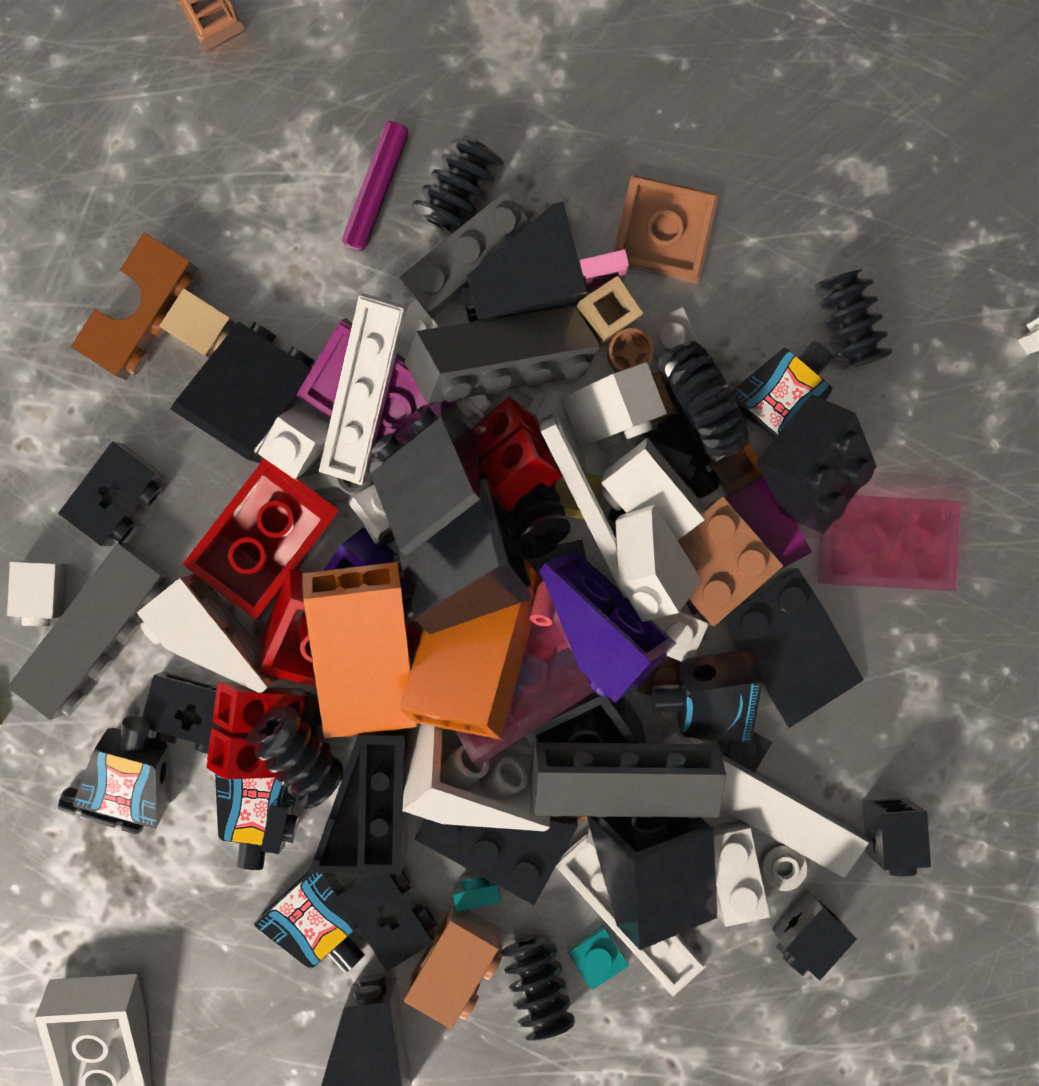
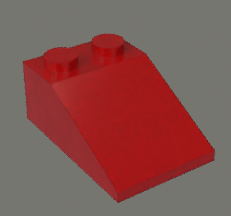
[182,458,340,620]
[259,568,422,688]

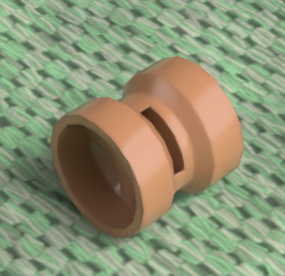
[607,328,654,373]

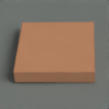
[614,175,719,284]

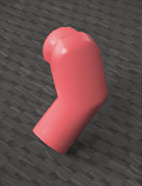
[529,580,555,626]

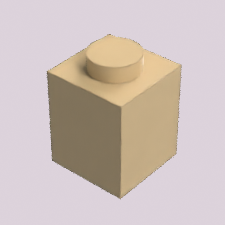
[576,276,644,347]
[159,288,236,358]

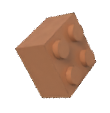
[678,496,783,627]
[403,902,503,1030]

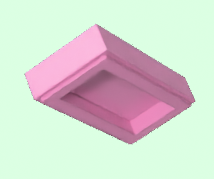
[579,250,629,293]

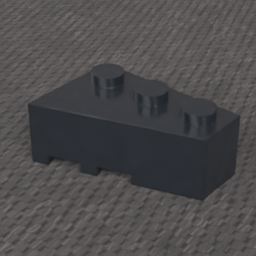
[309,728,408,875]
[414,816,578,905]

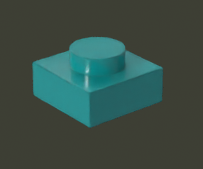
[453,874,501,912]
[567,925,629,990]

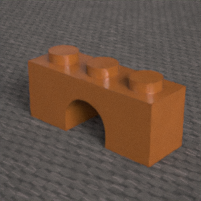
[70,232,198,380]

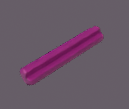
[342,121,408,251]

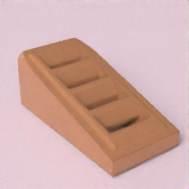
[178,0,245,51]

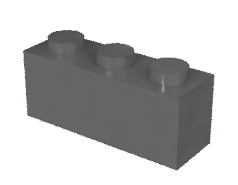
[399,191,531,318]

